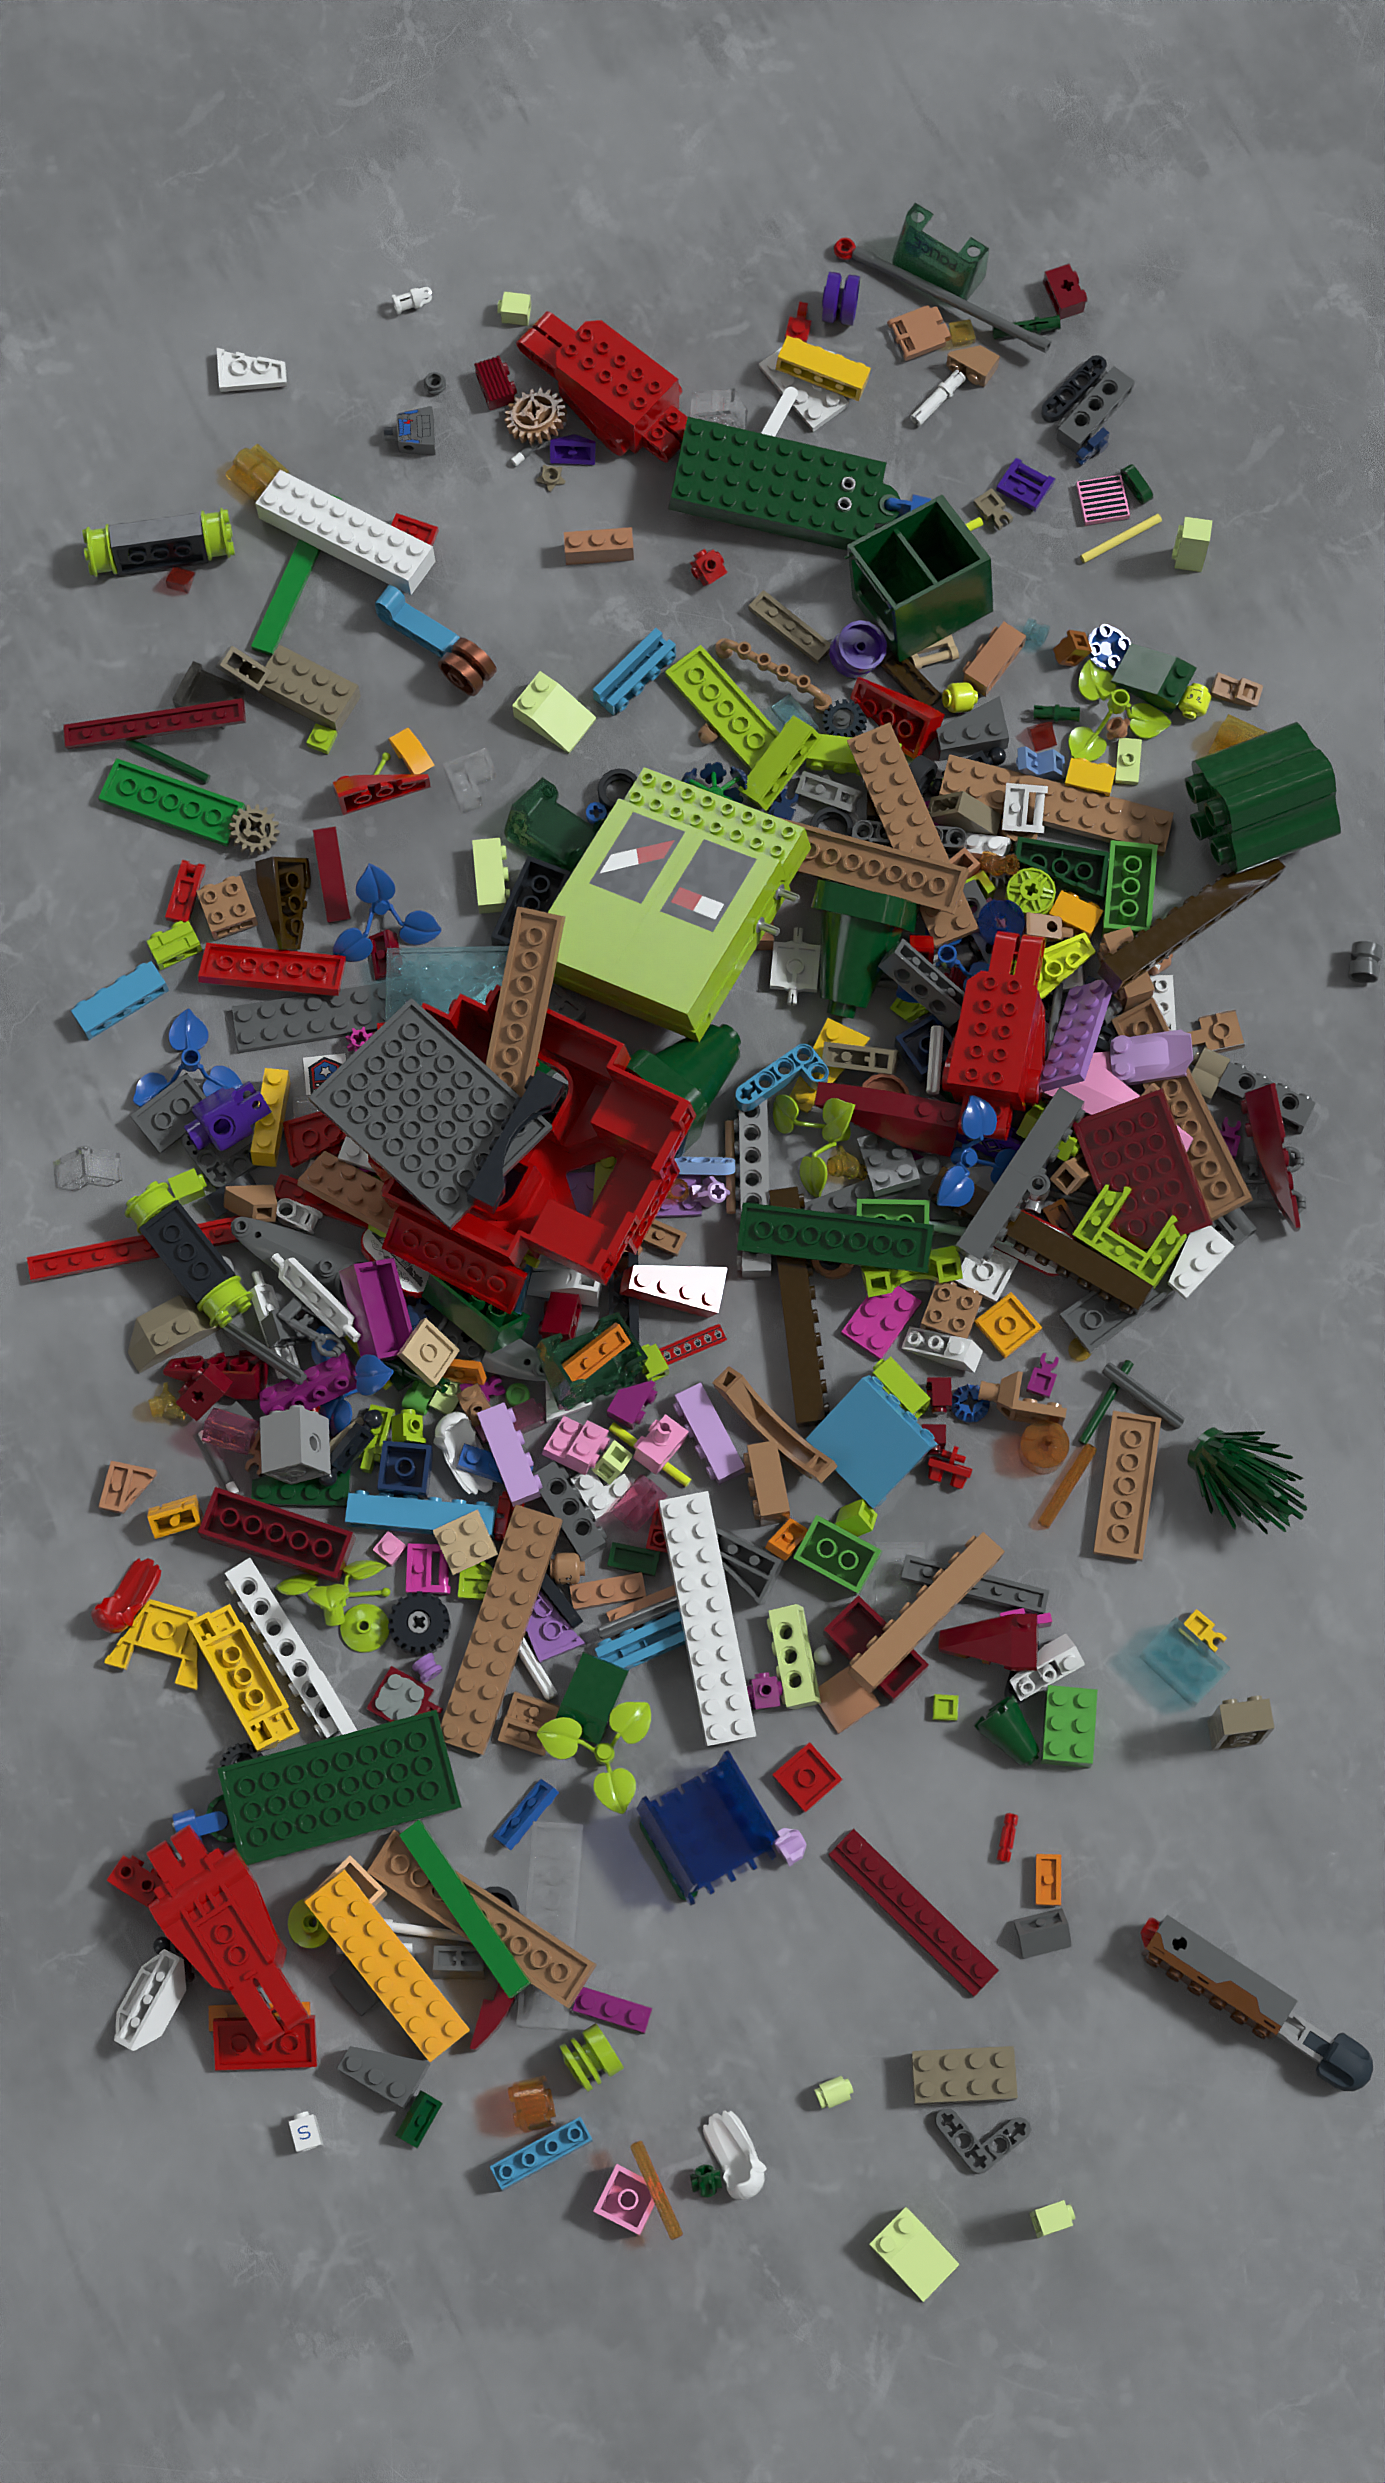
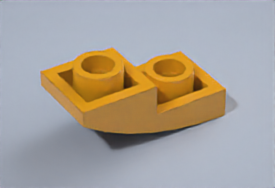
[388,727,435,774]

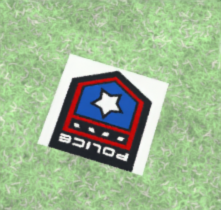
[303,1053,346,1098]

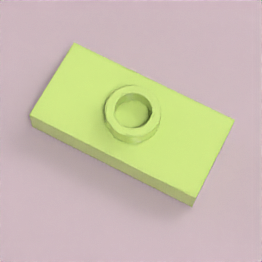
[1115,737,1142,785]
[429,1381,463,1415]

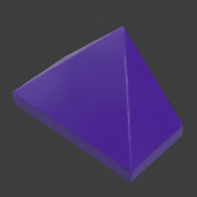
[550,434,596,465]

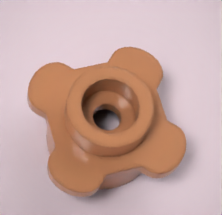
[1106,717,1130,740]

